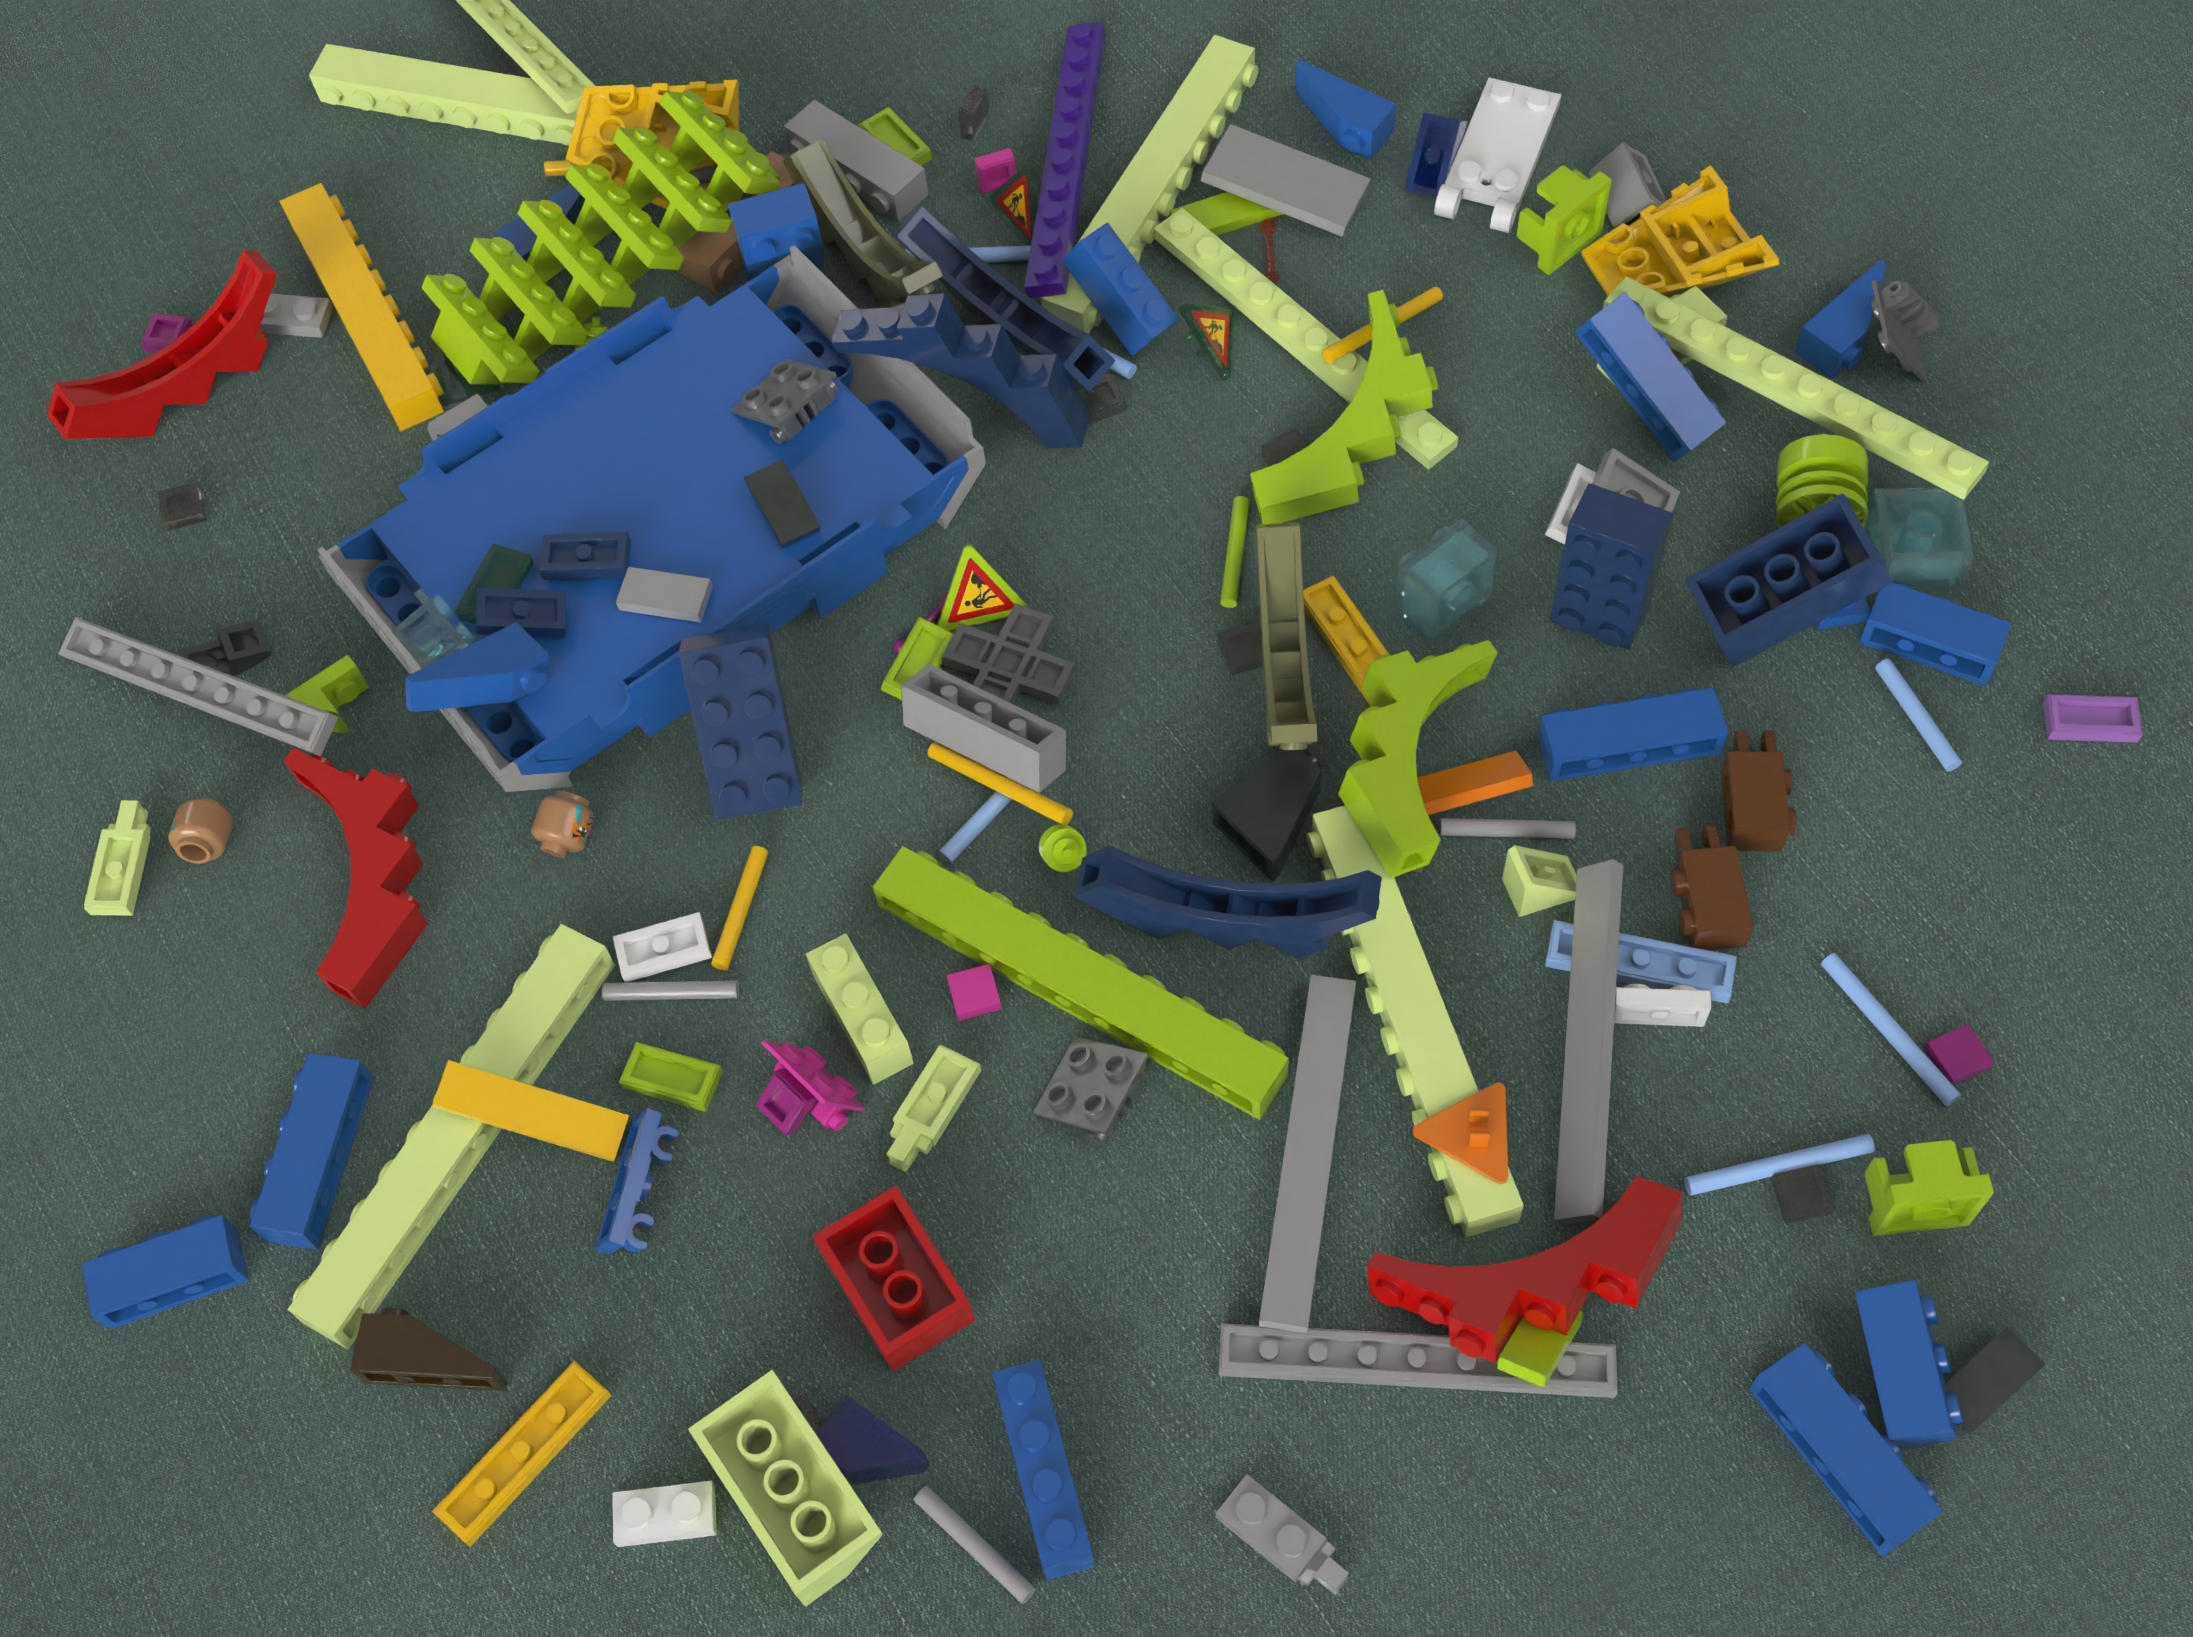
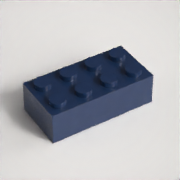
[1550,483,1673,650]
[1685,493,1893,667]
[679,624,803,820]

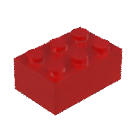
[813,1186,976,1372]

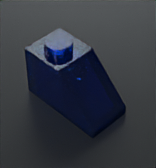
[1404,112,1467,197]
[816,1395,930,1485]

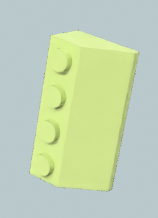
[688,1370,883,1607]

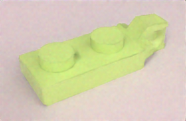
[84,800,151,916]
[887,1044,981,1173]

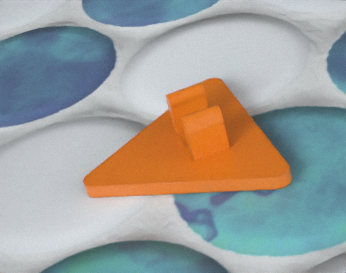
[1413,1082,1508,1184]

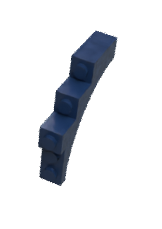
[892,204,1116,392]
[831,293,1091,448]
[1074,845,1382,959]

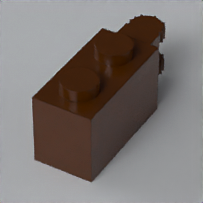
[1721,730,1796,851]
[1670,825,1754,950]

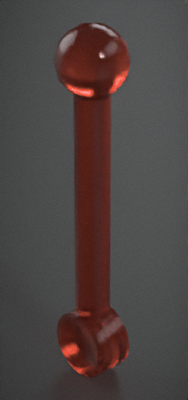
[1261,219,1280,284]

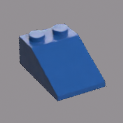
[728,183,824,282]

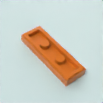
[1417,750,1533,815]

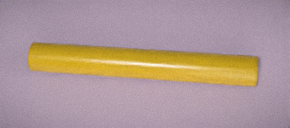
[711,846,768,971]

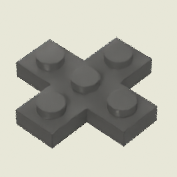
[942,603,1076,705]

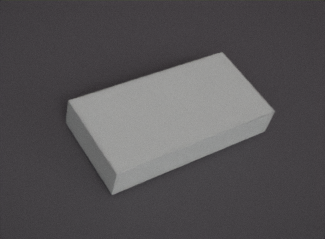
[616,567,713,623]

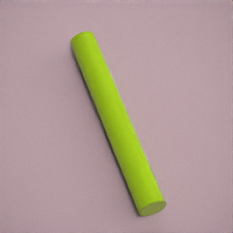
[1220,496,1250,608]

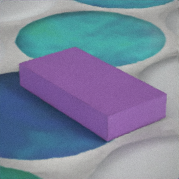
[2043,694,2143,743]

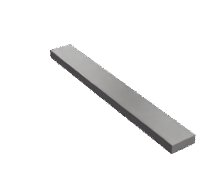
[58,617,338,756]
[1554,859,1623,1225]
[1259,975,1356,1334]
[1219,1323,1617,1398]

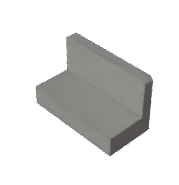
[1589,142,1667,228]

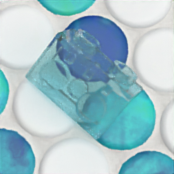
[392,588,478,668]

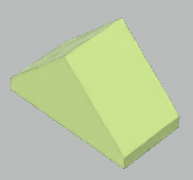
[1502,845,1577,917]

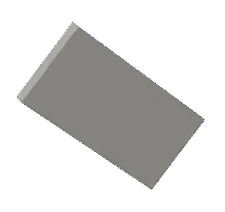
[1201,124,1371,237]

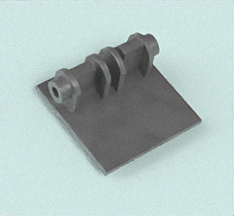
[1871,280,1939,382]
[731,359,838,444]
[1033,1036,1149,1145]

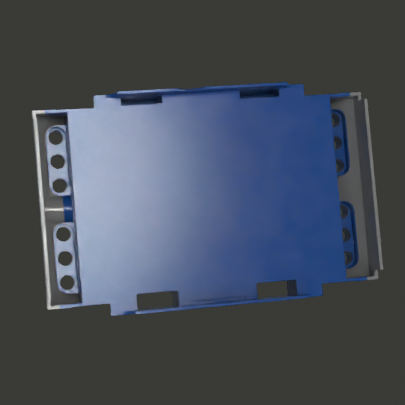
[317,245,986,792]

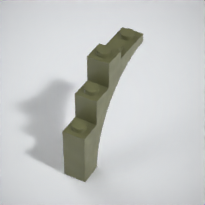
[783,138,943,308]
[1256,522,1317,751]

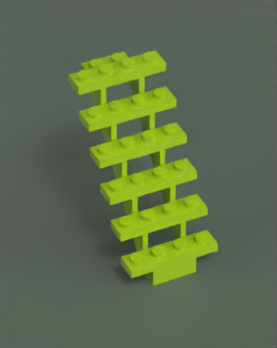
[421,90,781,385]

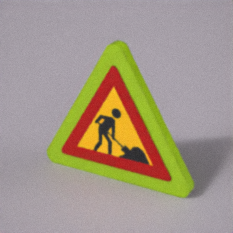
[937,545,1028,631]

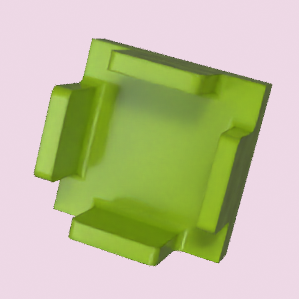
[1517,166,1612,275]
[1865,1140,1994,1236]

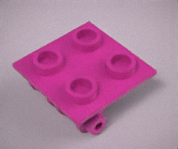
[761,1040,866,1131]

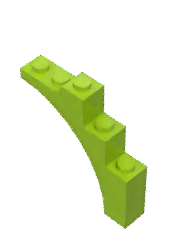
[1250,290,1438,524]
[1338,640,1498,878]

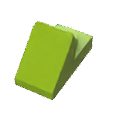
[285,655,369,733]

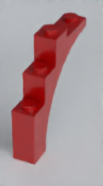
[46,250,277,439]
[284,748,428,1009]
[1367,1176,1682,1363]

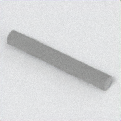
[1440,818,1576,839]
[602,980,739,1001]
[914,1486,1036,1604]

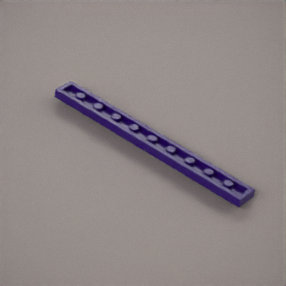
[1024,21,1106,298]

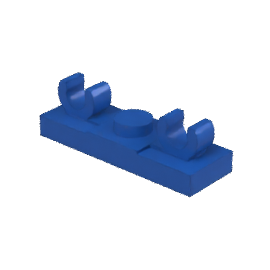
[594,1108,679,1255]

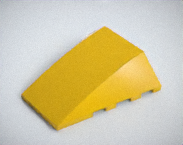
[566,80,739,210]
[1581,165,1779,297]

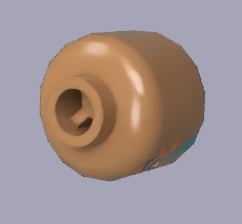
[531,790,595,858]
[168,798,233,864]

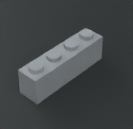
[784,100,929,222]
[901,664,1066,793]

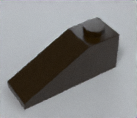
[350,1308,508,1391]

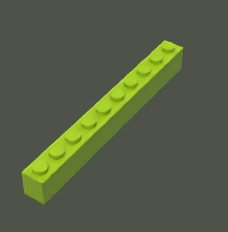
[873,846,1289,1120]

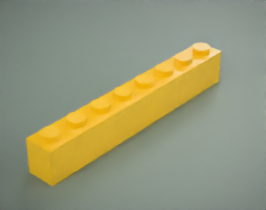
[280,183,444,432]

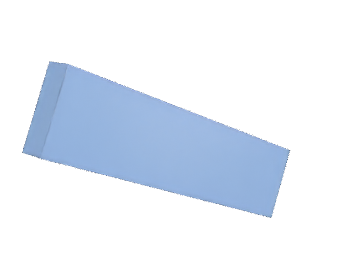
[1545,920,1737,1003]

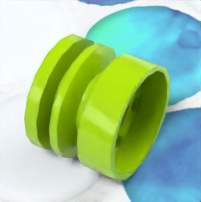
[1775,434,1868,528]

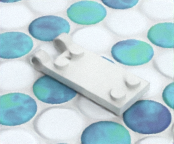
[1434,78,1561,233]

